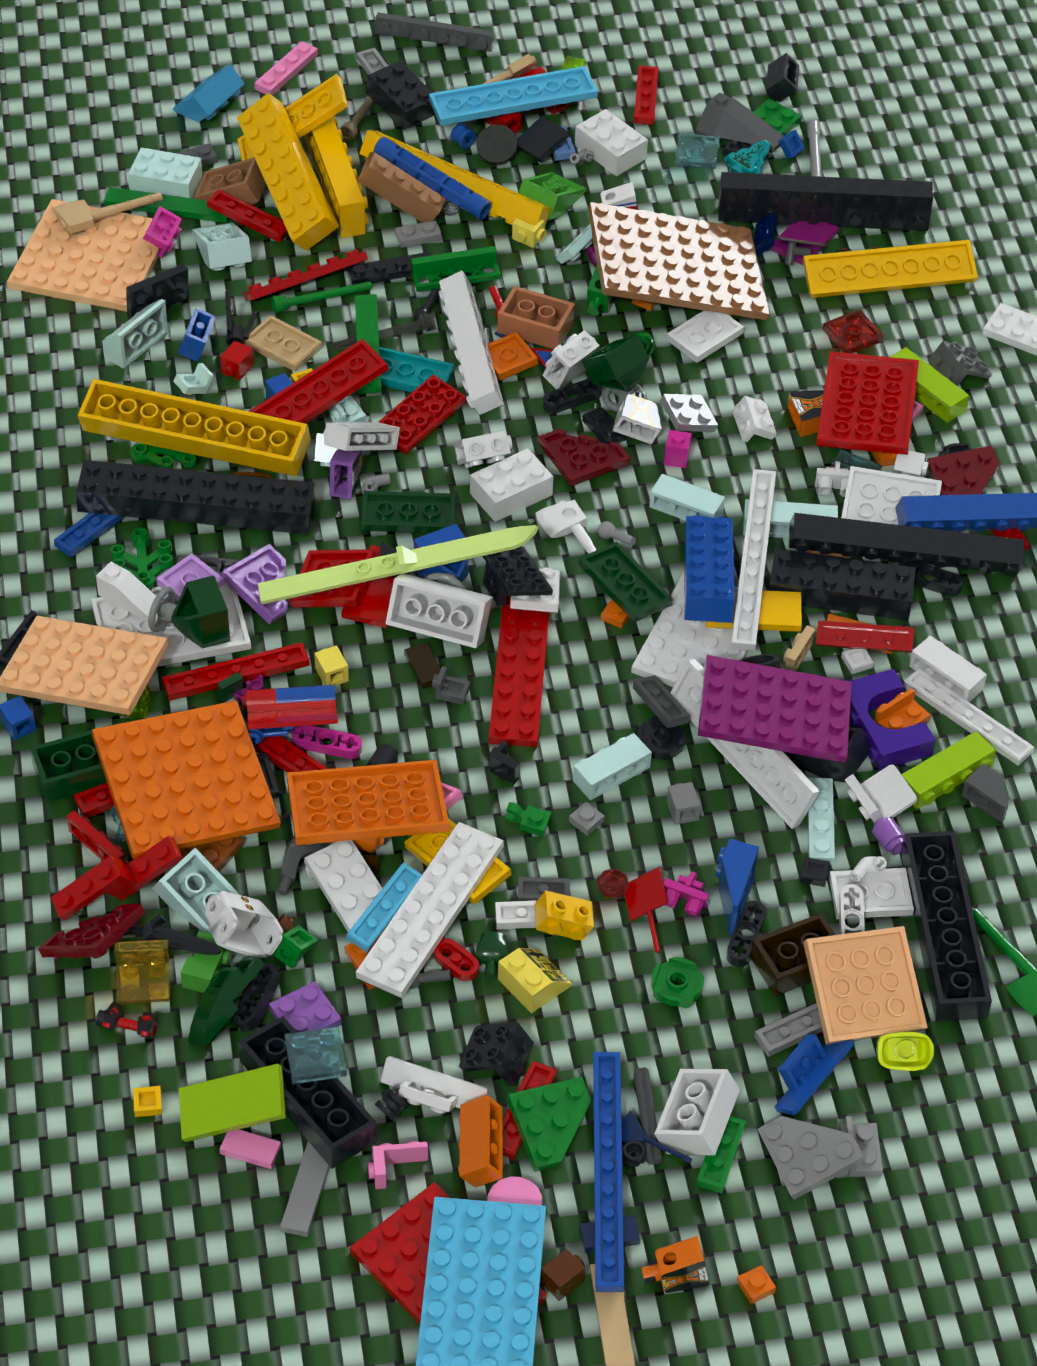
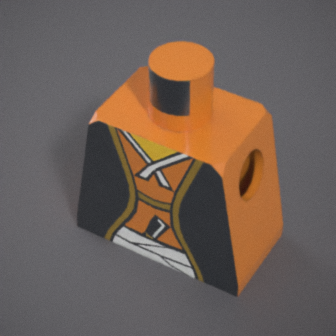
[787,390,824,437]
[641,1236,709,1293]

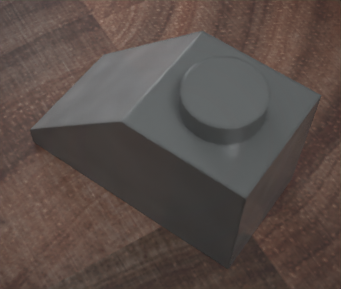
[962,764,1008,823]

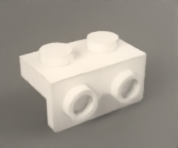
[732,396,777,442]

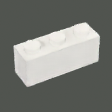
[909,636,987,702]

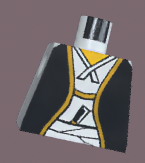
[613,392,661,444]

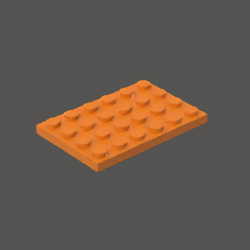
[287,760,449,845]

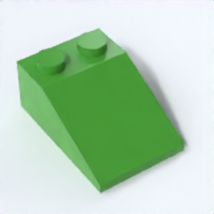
[519,172,587,220]

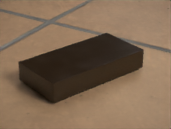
[404,642,441,689]

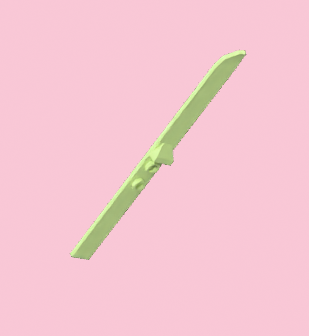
[258,525,538,604]

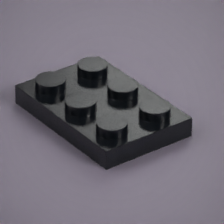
[126,264,189,320]

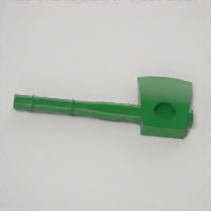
[972,908,1037,1017]

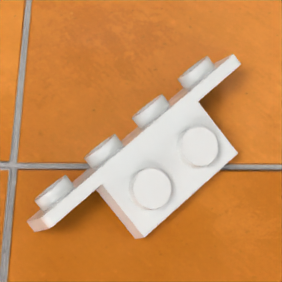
[381,1056,489,1114]

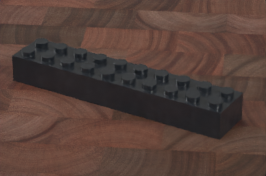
[718,172,933,231]
[76,460,314,535]

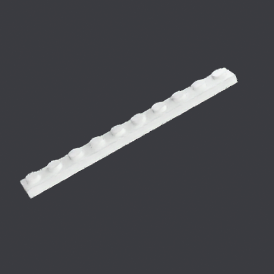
[731,469,776,651]

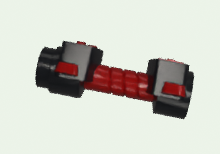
[96,1001,159,1039]

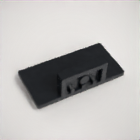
[482,546,553,606]

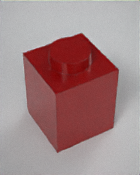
[220,341,254,380]

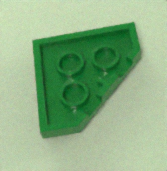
[506,1077,592,1172]

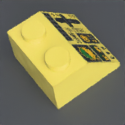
[498,948,572,1014]

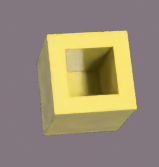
[314,645,349,686]

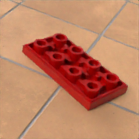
[379,374,467,455]
[341,545,411,628]

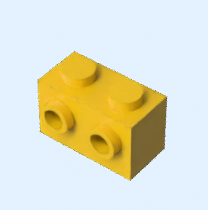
[534,890,594,941]

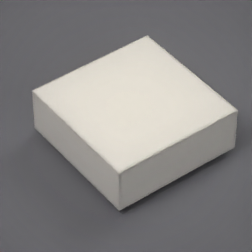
[841,649,874,674]

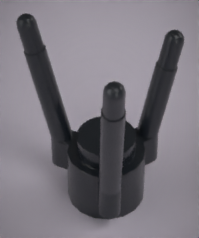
[225,291,257,346]

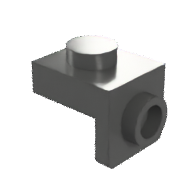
[432,666,470,705]

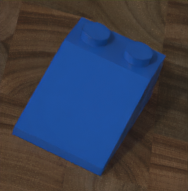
[716,838,759,936]

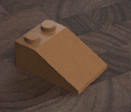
[194,157,266,205]

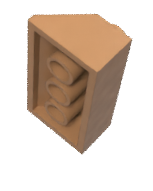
[357,152,446,223]

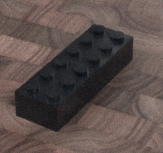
[769,548,916,621]
[238,1016,377,1169]

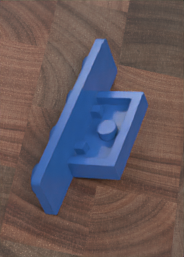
[774,1034,854,1115]

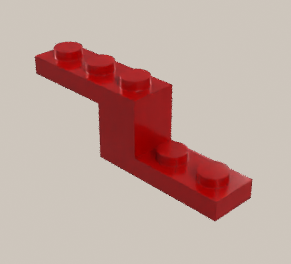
[51,835,183,920]

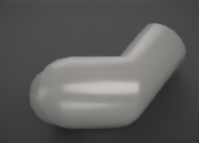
[569,149,593,166]
[362,473,391,492]

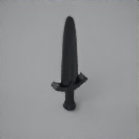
[123,914,221,956]

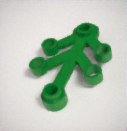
[129,443,196,468]
[110,528,173,590]

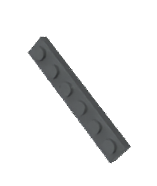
[376,12,494,52]

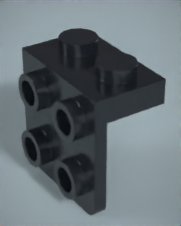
[459,1023,534,1086]

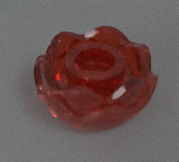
[597,869,629,898]

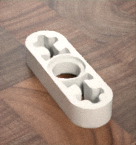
[838,884,865,934]

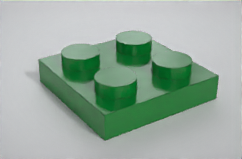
[753,99,802,136]

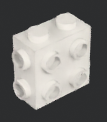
[543,330,600,390]
[453,431,512,468]

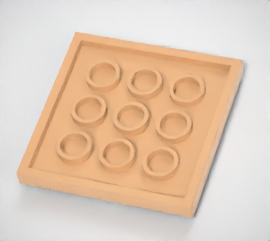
[803,926,928,1044]

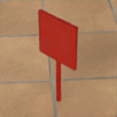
[623,867,668,953]

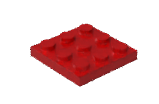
[289,549,376,607]

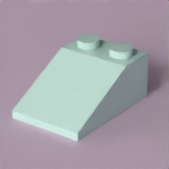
[192,222,252,271]
[152,848,240,934]

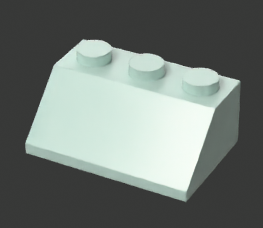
[102,299,168,369]

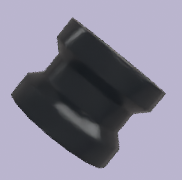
[375,1088,409,1122]

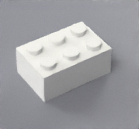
[575,109,648,176]
[470,448,553,522]
[654,1069,740,1155]

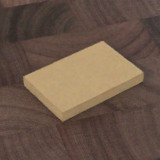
[243,315,323,372]

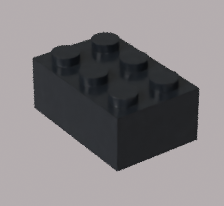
[366,61,435,130]

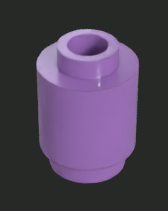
[872,817,904,855]

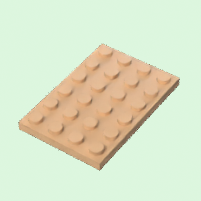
[0,616,169,715]

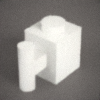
[893,450,929,477]

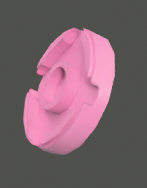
[488,1177,542,1205]

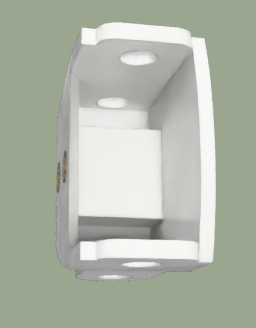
[206,891,284,958]

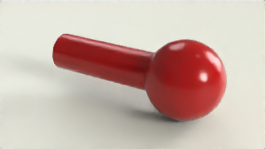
[489,286,504,320]

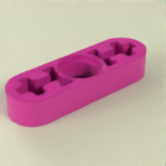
[292,725,362,759]

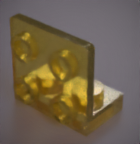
[115,940,170,1004]

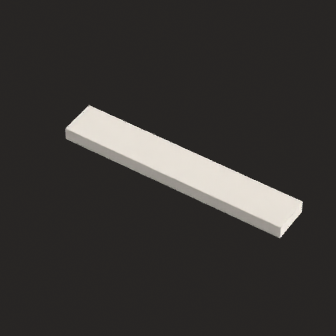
[903,668,1034,766]

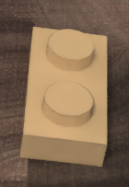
[783,625,815,671]

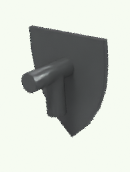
[775,236,827,265]

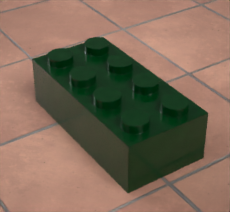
[30,721,127,803]

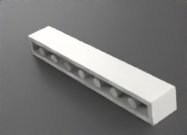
[439,271,504,415]

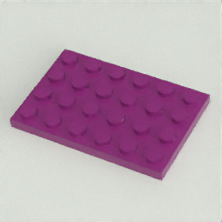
[698,655,852,763]

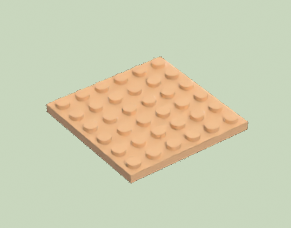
[7,199,161,312]

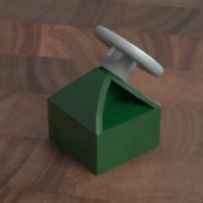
[582,334,649,412]
[148,575,230,649]

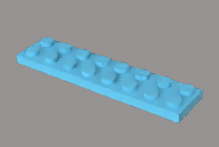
[429,66,598,126]

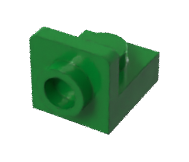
[273,925,319,969]

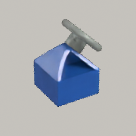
[414,524,469,590]

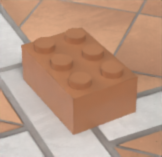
[497,286,575,349]

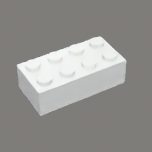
[386,573,493,648]

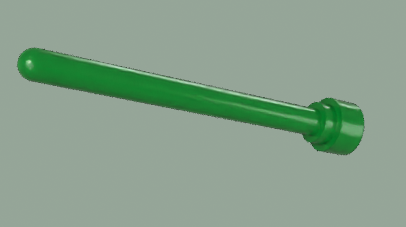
[271,282,373,314]

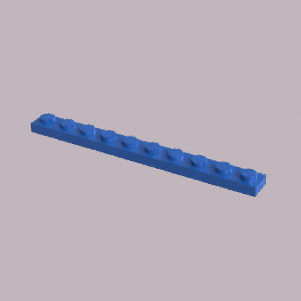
[593,1052,624,1292]

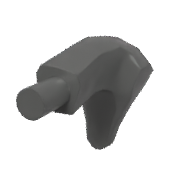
[277,836,326,895]

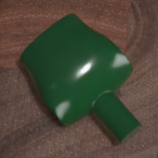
[476,931,509,979]

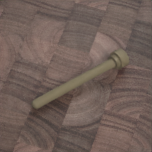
[340,96,374,140]

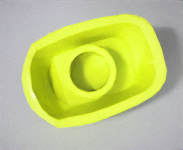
[876,1032,934,1071]

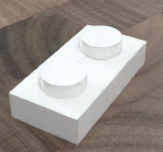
[495,901,536,929]

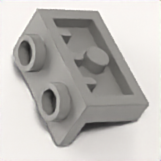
[839,1116,883,1177]

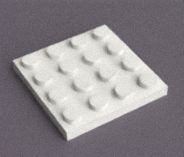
[841,466,942,525]

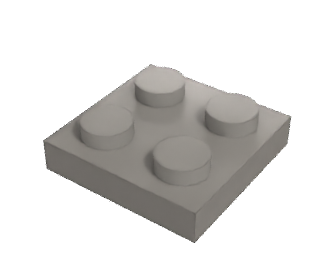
[660,394,718,432]

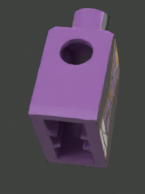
[329,449,362,500]

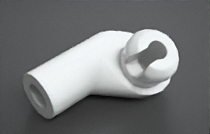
[850,856,887,882]

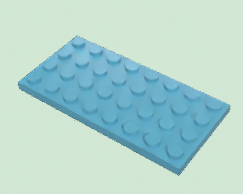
[416,1197,546,1366]

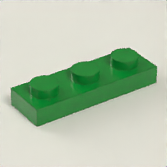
[696,1116,747,1194]

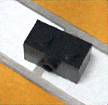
[766,53,799,103]

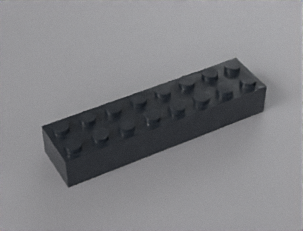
[901,831,992,1021]

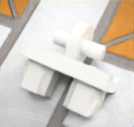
[815,461,850,497]

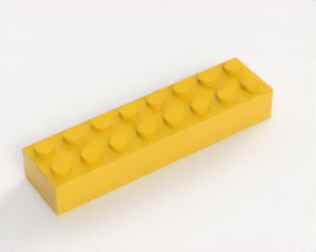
[237,93,339,251]
[304,116,368,238]

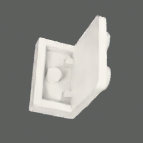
[845,765,917,824]

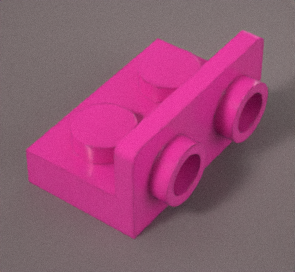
[143,206,182,258]

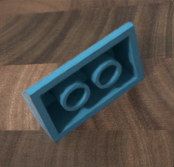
[172,64,245,122]

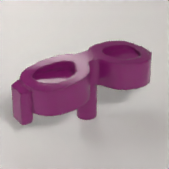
[233,674,264,702]

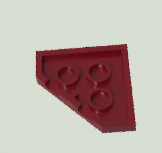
[538,429,630,487]
[927,446,999,495]
[38,904,145,959]

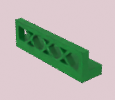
[411,246,501,292]

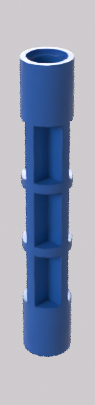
[373,137,492,220]

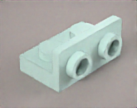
[327,395,366,422]

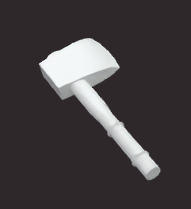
[535,500,596,554]

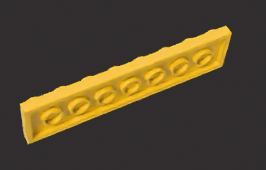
[802,240,978,298]

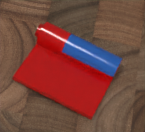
[242,685,338,730]

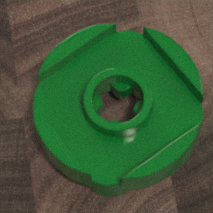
[651,957,704,1008]

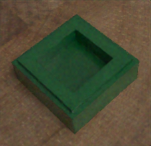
[218,673,243,703]

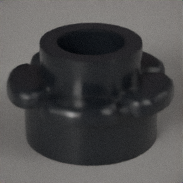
[622,1141,647,1167]

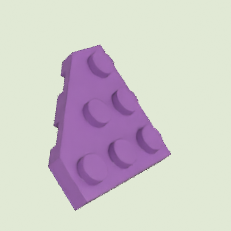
[221,544,288,625]

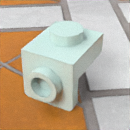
[173,363,213,395]

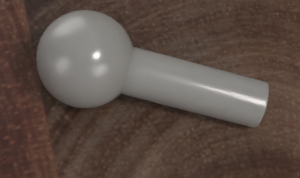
[598,521,636,546]

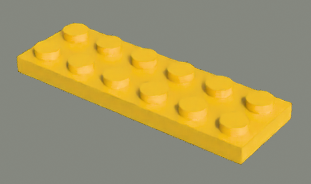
[237,74,348,161]

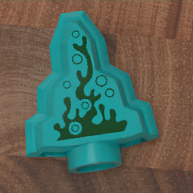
[724,140,771,174]

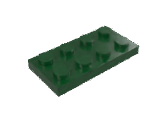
[361,491,455,533]
[578,542,673,622]

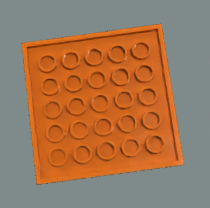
[92,700,281,859]

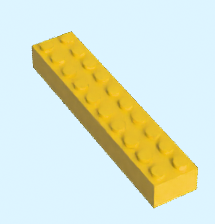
[78,379,311,477]

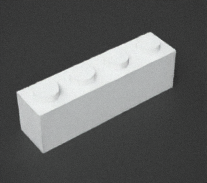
[323,422,400,451]

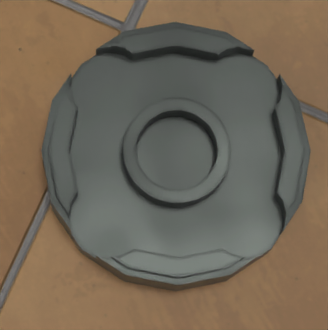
[476,125,518,166]

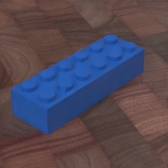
[684,515,735,623]

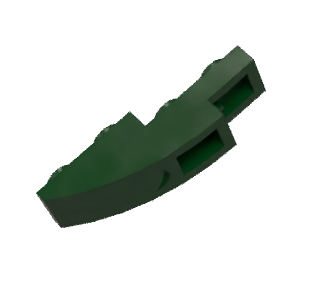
[188,957,265,1046]

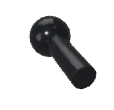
[413,288,439,324]

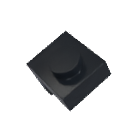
[488,741,520,784]

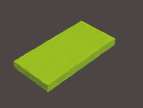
[179,1064,286,1142]

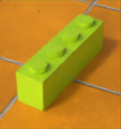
[890,347,969,423]
[901,731,996,809]

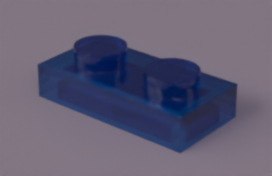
[754,213,776,257]

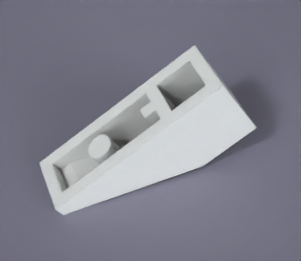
[96,562,162,623]

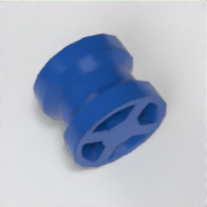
[450,123,476,149]

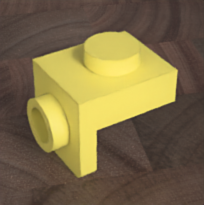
[512,218,546,248]

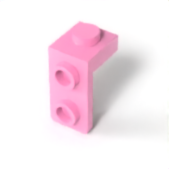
[368,1141,428,1189]

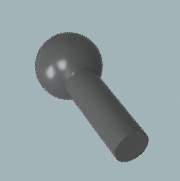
[409,970,451,989]

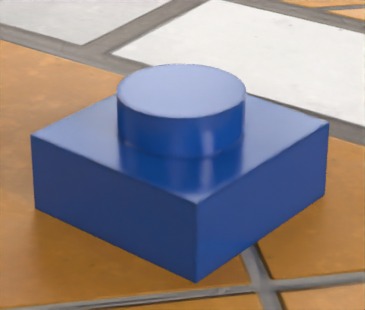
[778,130,805,159]

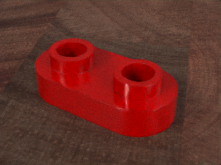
[434,939,479,981]

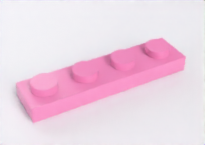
[254,41,318,95]

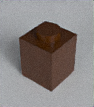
[540,1249,585,1301]

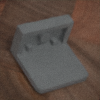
[927,341,992,386]

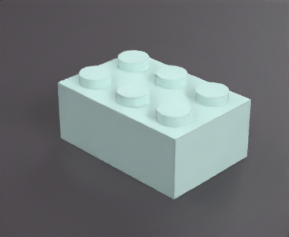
[128,148,203,198]

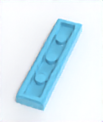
[346,862,423,953]

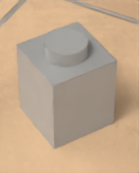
[667,782,701,825]

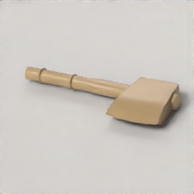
[483,54,537,84]
[52,192,163,234]

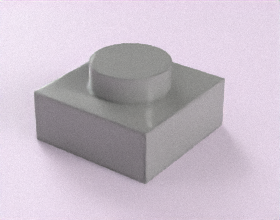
[569,802,605,836]

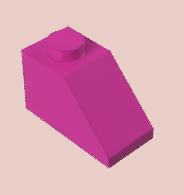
[664,430,693,468]

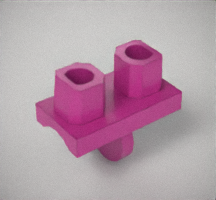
[664,871,710,917]

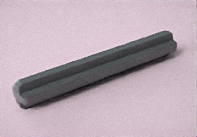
[634,1067,662,1165]

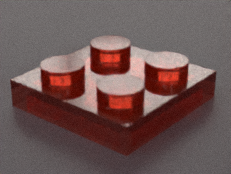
[822,309,884,354]

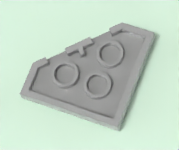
[758,1116,866,1200]

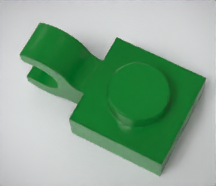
[505,802,552,837]

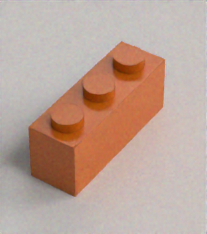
[458,1095,503,1188]

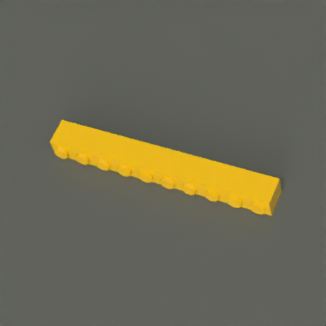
[359,130,552,226]

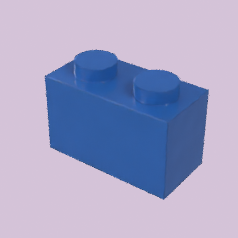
[178,308,216,362]

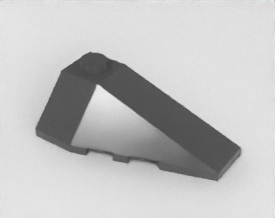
[695,92,784,151]

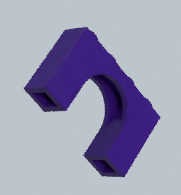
[849,669,936,771]

